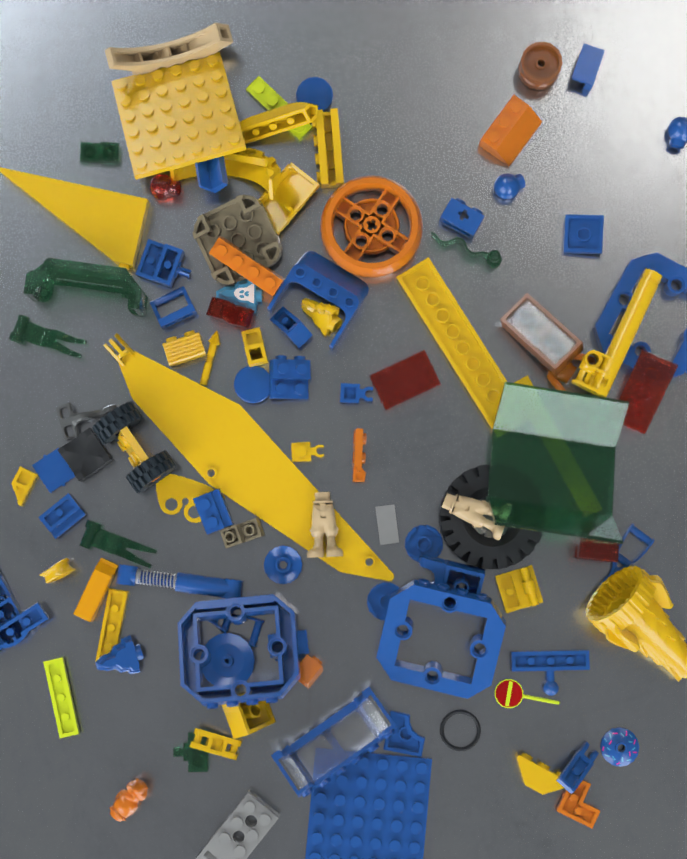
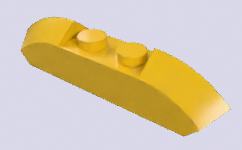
[239,102,318,144]

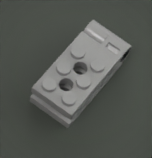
[195,790,280,859]

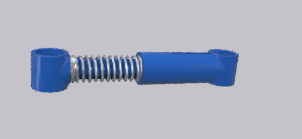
[116,564,243,599]

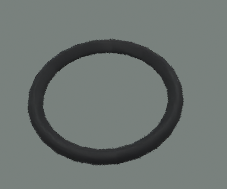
[440,710,481,751]

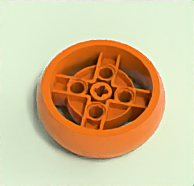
[320,175,423,278]

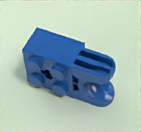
[419,555,486,604]

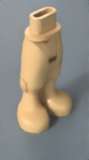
[307,492,343,558]
[442,493,512,540]

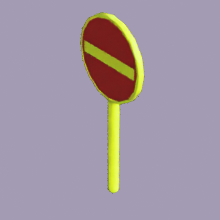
[495,679,560,708]

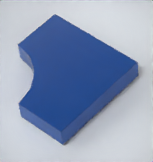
[383,710,425,757]

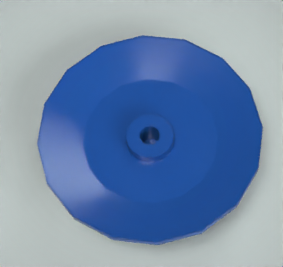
[200,633,255,686]

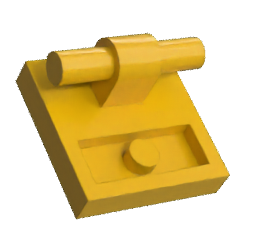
[494,565,543,613]

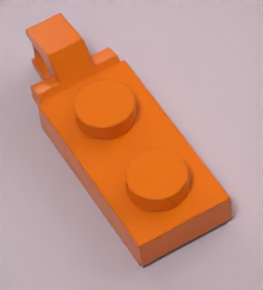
[352,428,366,482]

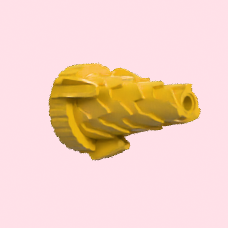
[585,566,687,682]

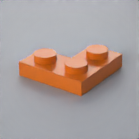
[556,780,600,829]

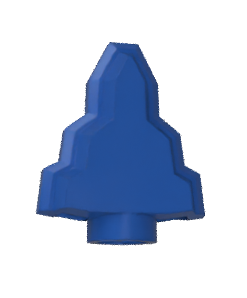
[95,635,143,674]

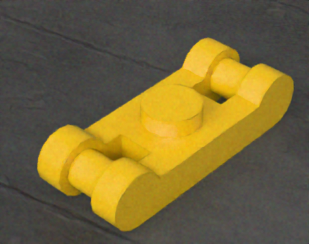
[189,728,242,760]

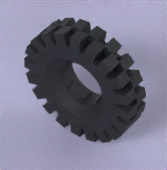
[439,464,546,569]

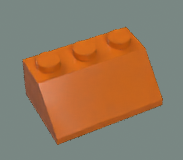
[479,95,542,167]

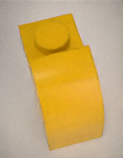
[241,327,268,367]

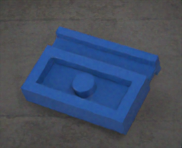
[193,488,234,534]
[38,493,87,539]

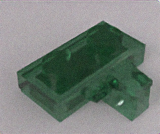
[173,732,208,772]

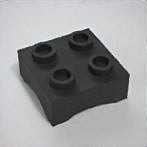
[58,428,113,482]

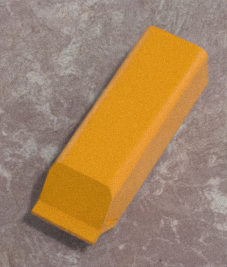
[73,557,119,622]

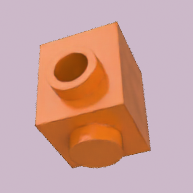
[298,655,323,689]

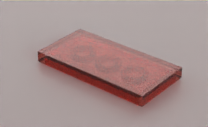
[610,349,678,434]

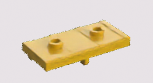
[259,162,320,235]

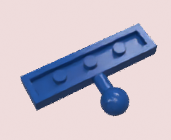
[511,650,590,696]

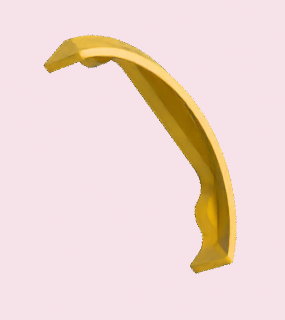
[170,148,281,200]

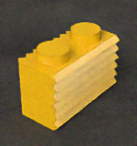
[162,330,207,367]

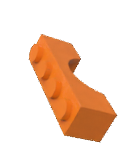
[209,237,285,296]

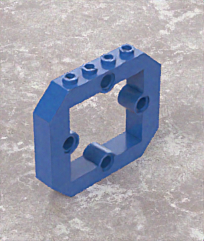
[592,252,687,383]
[376,579,506,699]
[177,594,301,709]

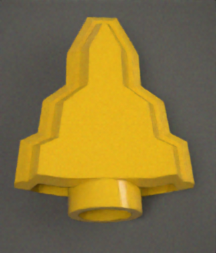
[301,298,342,336]

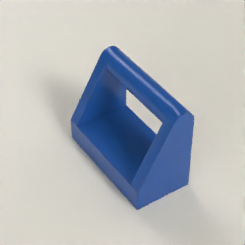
[150,286,197,330]

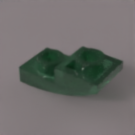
[79,141,119,163]

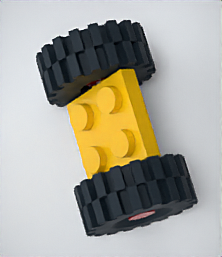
[92,401,177,494]

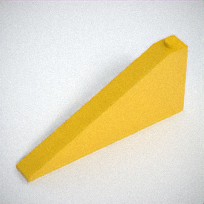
[0,167,150,270]

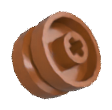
[518,41,563,90]

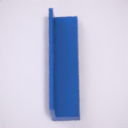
[195,156,229,193]

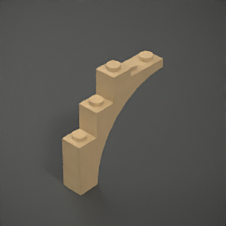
[105,23,233,75]

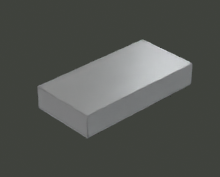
[375,505,399,545]

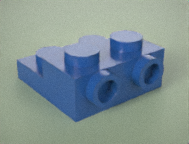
[269,355,311,400]

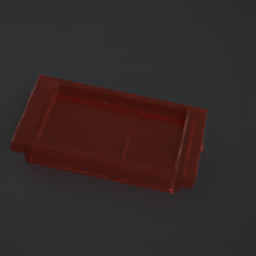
[369,350,441,410]

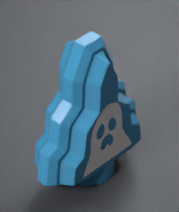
[216,279,263,314]

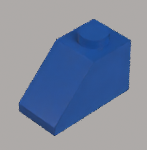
[270,307,312,348]

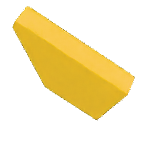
[11,466,38,506]

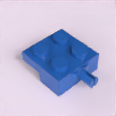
[135,239,192,288]

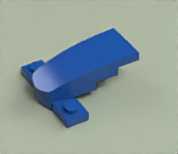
[0,572,49,650]

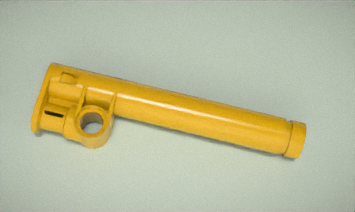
[571,269,662,398]

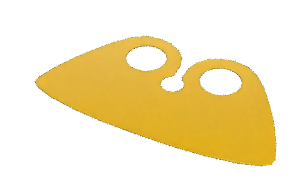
[156,474,225,523]

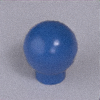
[668,117,687,149]
[494,173,526,200]

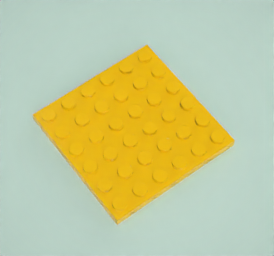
[111,52,247,179]

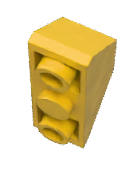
[515,752,564,795]

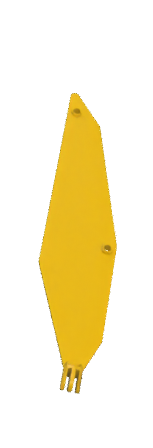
[103,333,394,581]

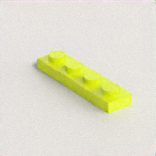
[246,76,313,142]
[43,657,80,738]

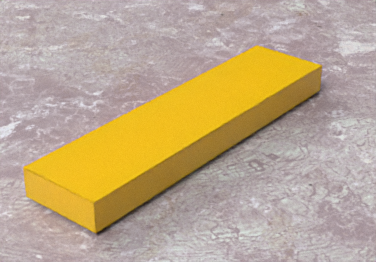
[95,588,129,662]

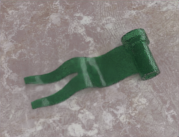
[431,232,502,268]
[8,315,87,358]
[80,519,157,568]

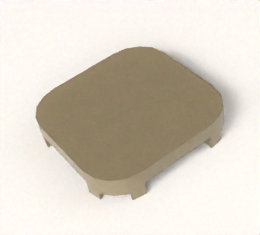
[192,195,282,285]

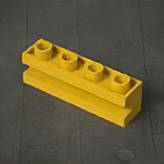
[312,108,344,189]

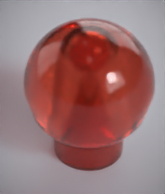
[149,174,181,200]

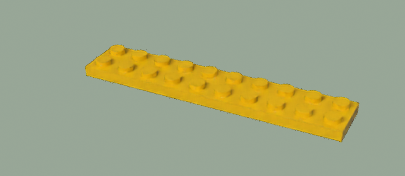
[396,257,530,438]

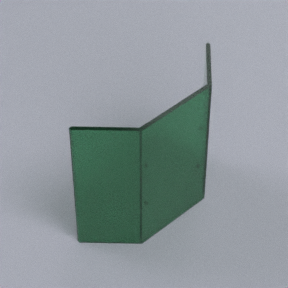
[487,381,629,544]

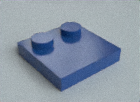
[564,215,604,254]

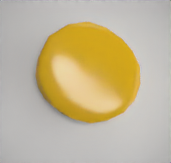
[39,558,76,583]

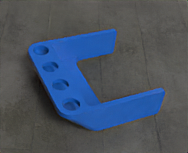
[267,251,369,351]

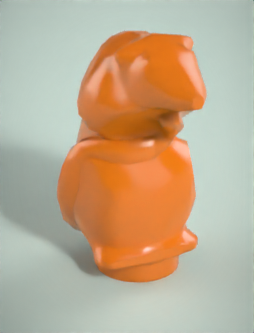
[109,778,148,822]

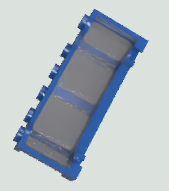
[271,687,397,798]

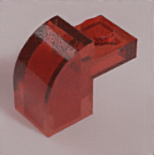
[206,297,254,329]

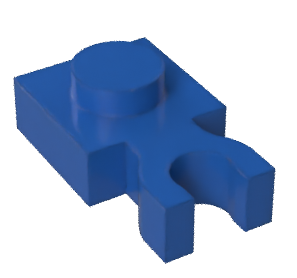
[340,383,373,404]

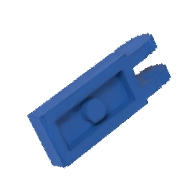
[556,741,599,794]

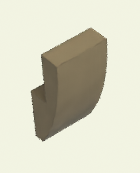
[220,517,265,548]

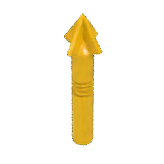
[199,331,220,386]

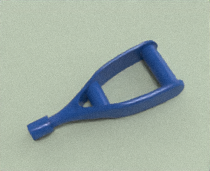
[601,523,655,584]
[206,614,264,648]

